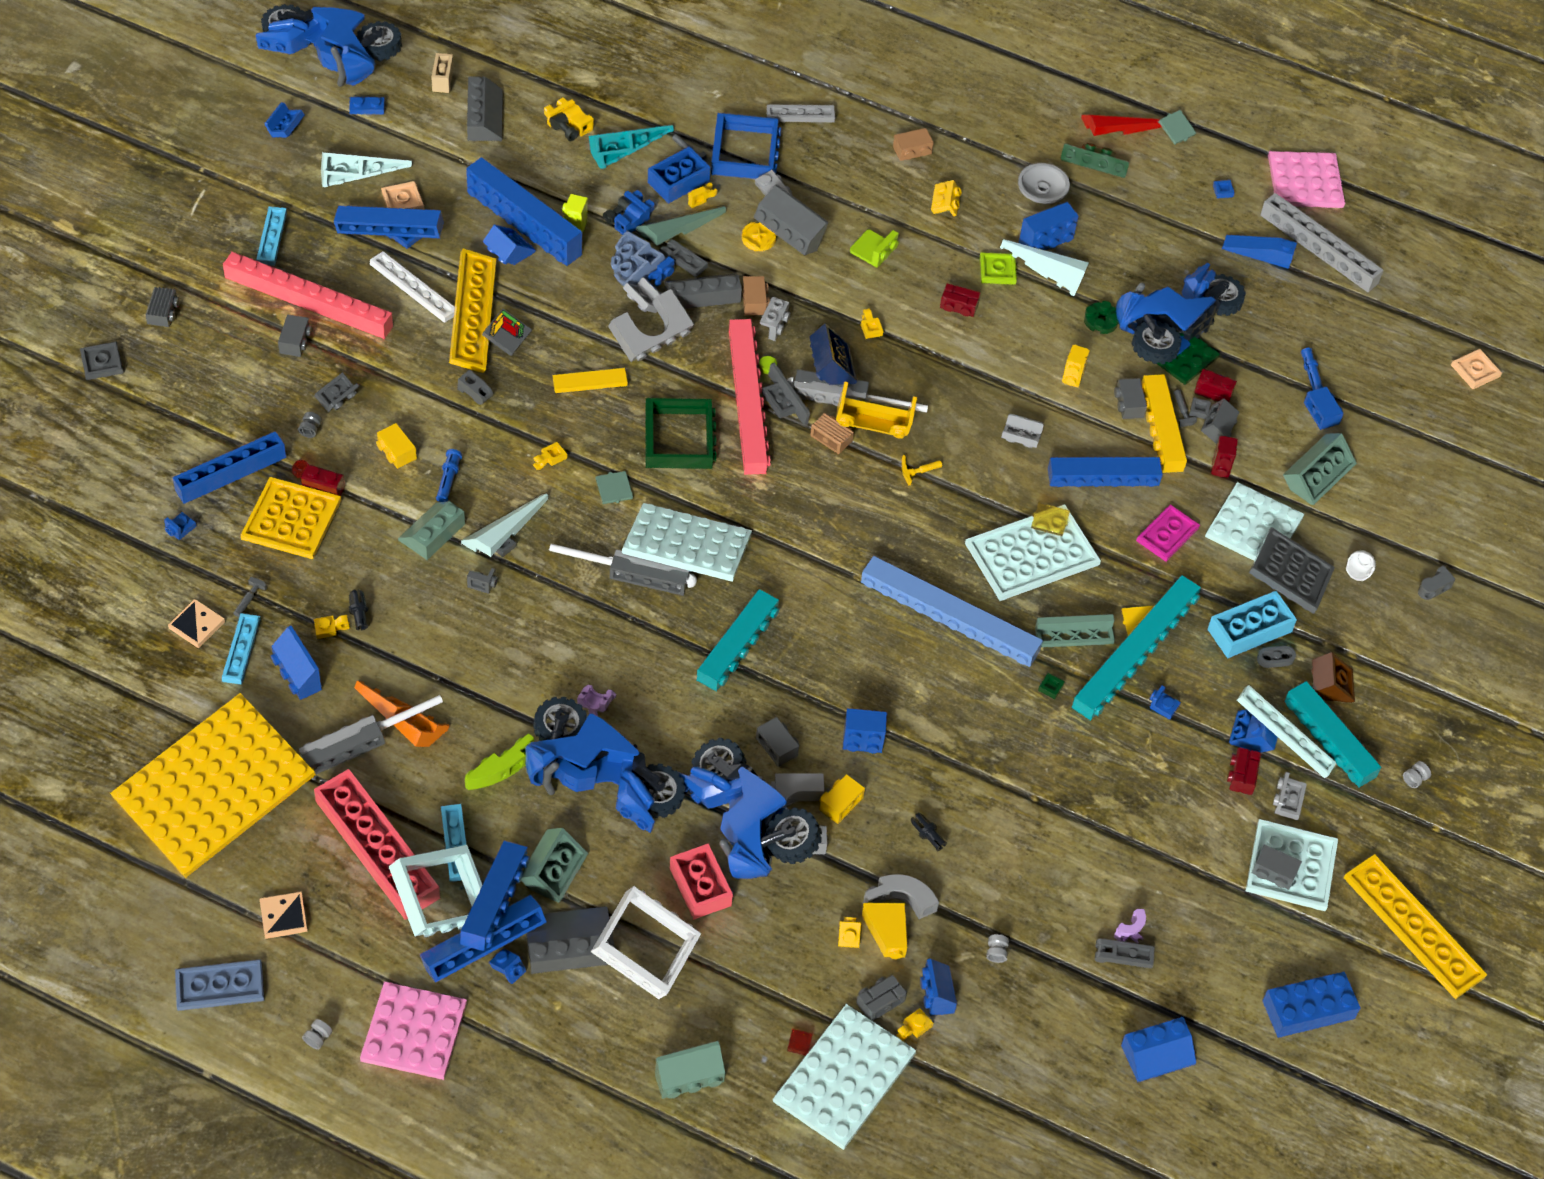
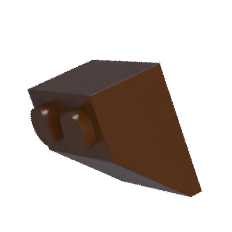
[1311,652,1355,703]

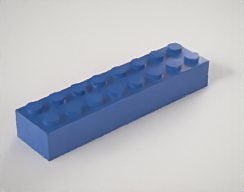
[466,157,582,266]

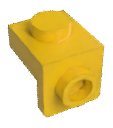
[838,917,861,948]

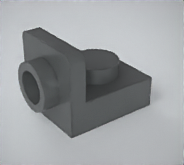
[467,568,498,594]

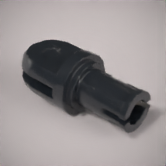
[349,589,369,630]
[911,813,947,851]

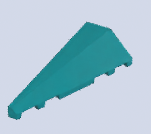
[589,125,674,169]

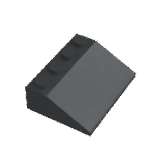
[526,906,615,974]

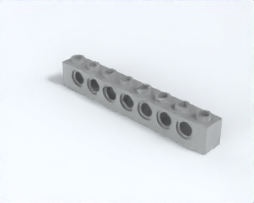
[1260,193,1384,292]

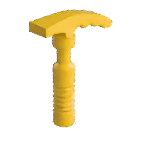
[901,455,942,486]

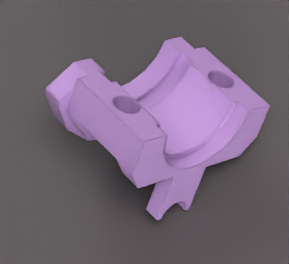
[577,685,617,716]
[1114,909,1146,944]

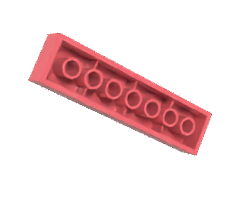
[314,769,440,920]

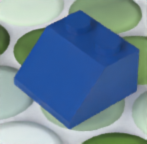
[483,225,536,265]

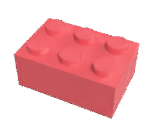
[670,844,733,920]

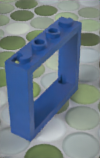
[711,113,781,179]

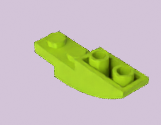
[465,733,534,790]

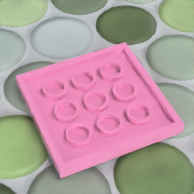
[1268,151,1345,208]
[360,982,467,1080]

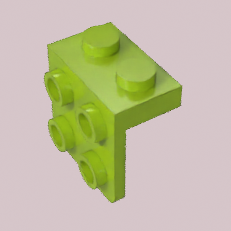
[850,230,899,268]

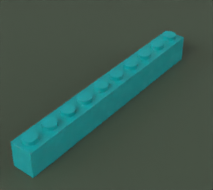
[1072,575,1201,721]

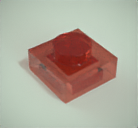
[787,1029,813,1056]

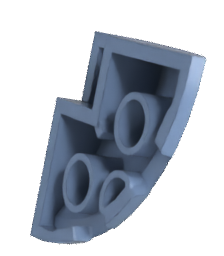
[611,231,666,286]

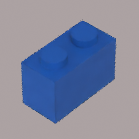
[1304,387,1343,430]

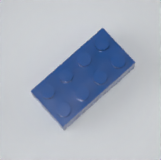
[1263,971,1360,1038]

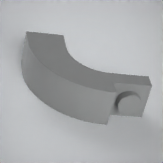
[863,874,939,919]

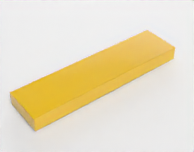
[553,368,627,393]

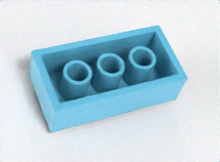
[1208,591,1297,659]

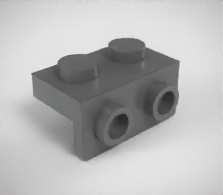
[314,372,359,413]

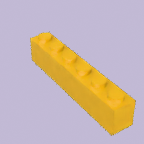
[1141,374,1187,473]

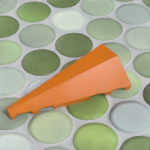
[354,681,450,747]

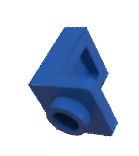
[489,949,526,984]

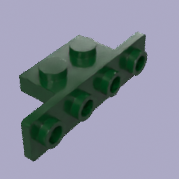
[1060,143,1130,178]

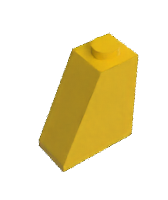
[862,903,907,959]

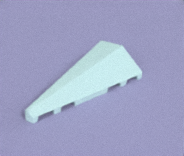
[321,152,412,187]
[1000,239,1088,296]
[461,494,548,557]

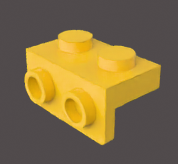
[931,180,962,216]

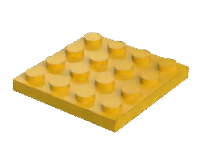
[241,477,341,559]

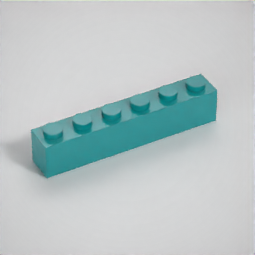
[697,589,780,692]
[1284,681,1381,787]

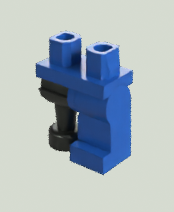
[603,190,654,235]

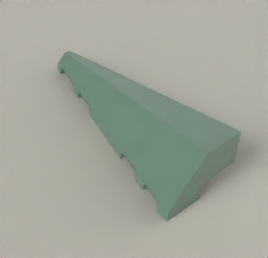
[636,206,726,245]

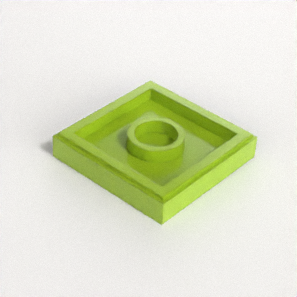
[980,253,1017,285]

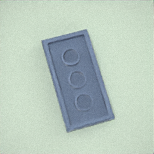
[175,959,264,1011]

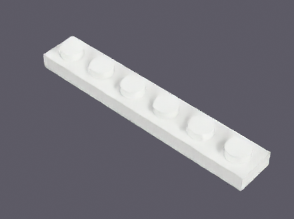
[370,252,455,323]

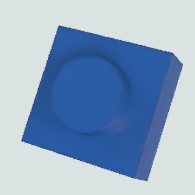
[1213,180,1235,198]

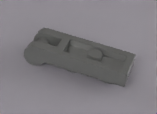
[659,239,708,277]
[1095,939,1155,969]

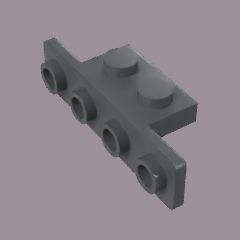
[762,363,810,425]

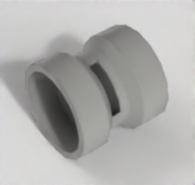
[1403,761,1431,788]
[986,934,1009,963]
[302,1019,332,1050]

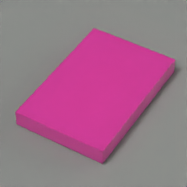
[1136,504,1200,562]

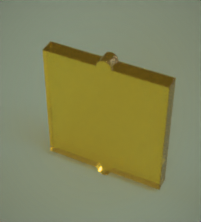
[1031,502,1070,537]

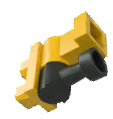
[544,98,594,141]

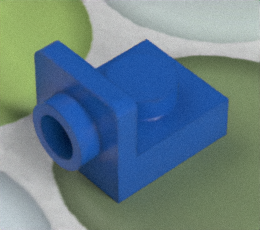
[164,512,196,540]
[1150,685,1181,720]

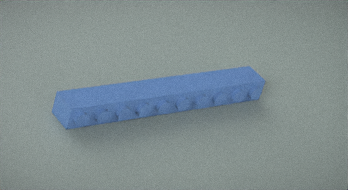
[861,556,1043,667]

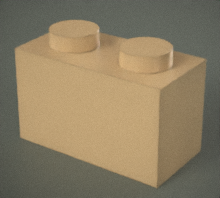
[432,53,454,93]

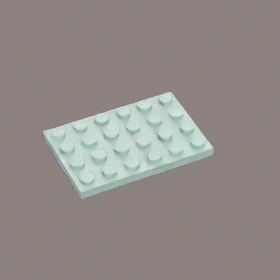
[622,503,752,582]
[965,504,1100,601]
[773,1004,916,1150]

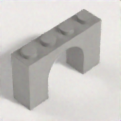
[608,289,694,362]
[771,774,827,854]

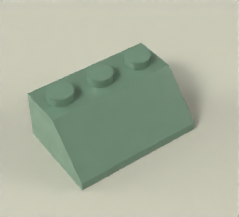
[398,501,465,560]
[521,828,588,902]
[655,1041,725,1099]

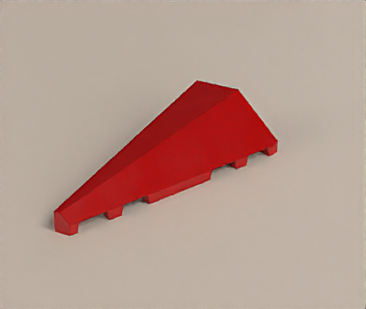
[1081,115,1162,136]

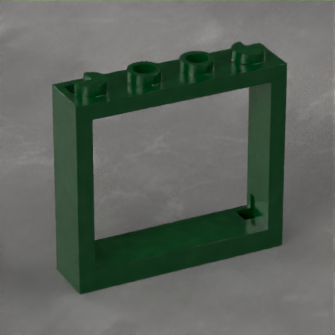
[645,398,716,469]

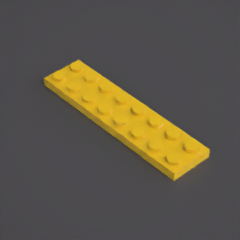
[449,249,496,373]
[1344,854,1487,999]

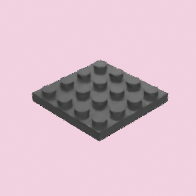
[1249,527,1335,614]

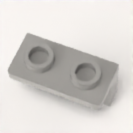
[755,170,792,196]
[623,278,661,313]
[760,297,791,341]
[1001,413,1044,448]
[1273,772,1307,820]

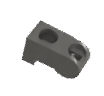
[457,370,493,405]
[1418,566,1455,600]

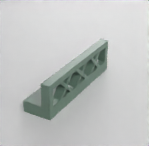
[1035,614,1115,647]

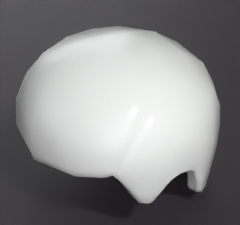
[1346,550,1376,581]

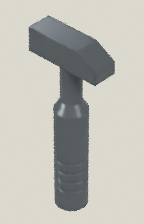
[672,134,707,160]
[1174,390,1197,428]
[233,577,267,617]

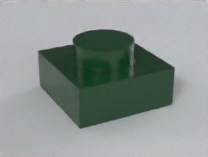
[1038,673,1065,699]

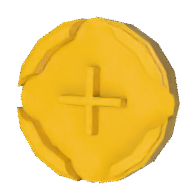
[742,222,776,251]

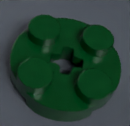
[1084,301,1119,334]

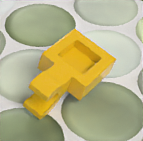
[688,183,717,208]
[861,308,884,339]
[533,442,567,470]
[314,615,349,639]
[896,1008,934,1041]

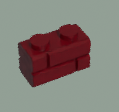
[940,283,981,317]
[1194,369,1237,402]
[1211,436,1238,477]
[301,464,345,496]
[1227,748,1261,795]

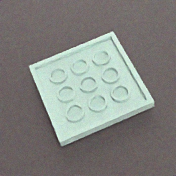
[1205,482,1304,560]
[1246,819,1338,911]

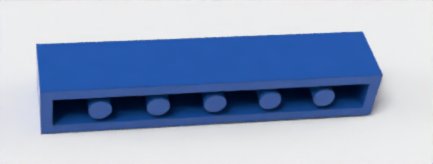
[334,206,444,238]
[173,431,286,504]
[1048,457,1162,487]
[460,841,530,951]
[420,895,546,983]

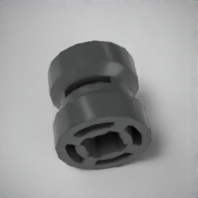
[298,412,322,438]

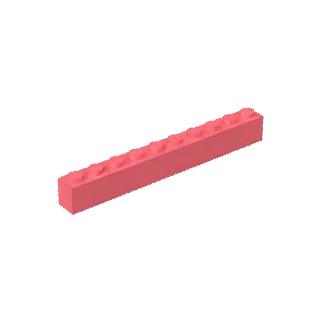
[223,252,393,339]
[729,319,770,475]

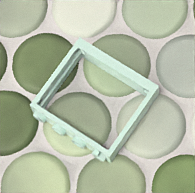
[389,845,482,937]

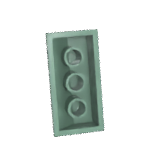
[1283,433,1357,505]

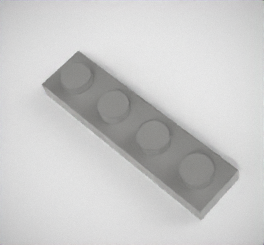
[766,105,835,122]

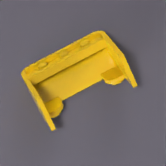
[836,382,917,438]

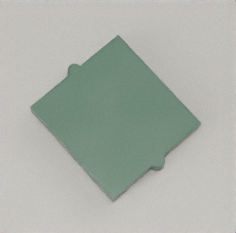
[1158,110,1196,145]
[595,471,633,504]

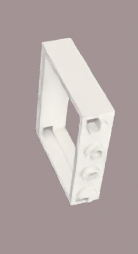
[591,886,701,999]

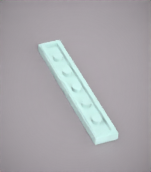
[1237,685,1336,778]

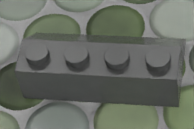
[467,77,503,141]
[754,185,829,256]
[665,273,742,309]

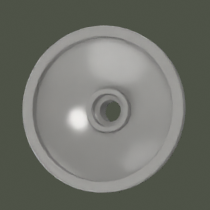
[1018,163,1070,204]

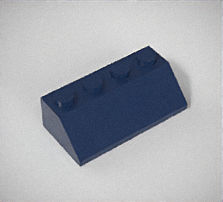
[810,323,857,385]

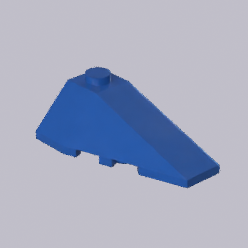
[1222,235,1297,269]

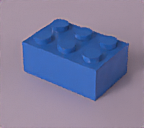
[648,146,710,204]
[1019,202,1078,250]

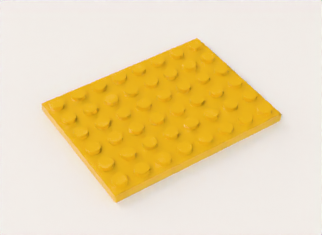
[110,693,316,878]

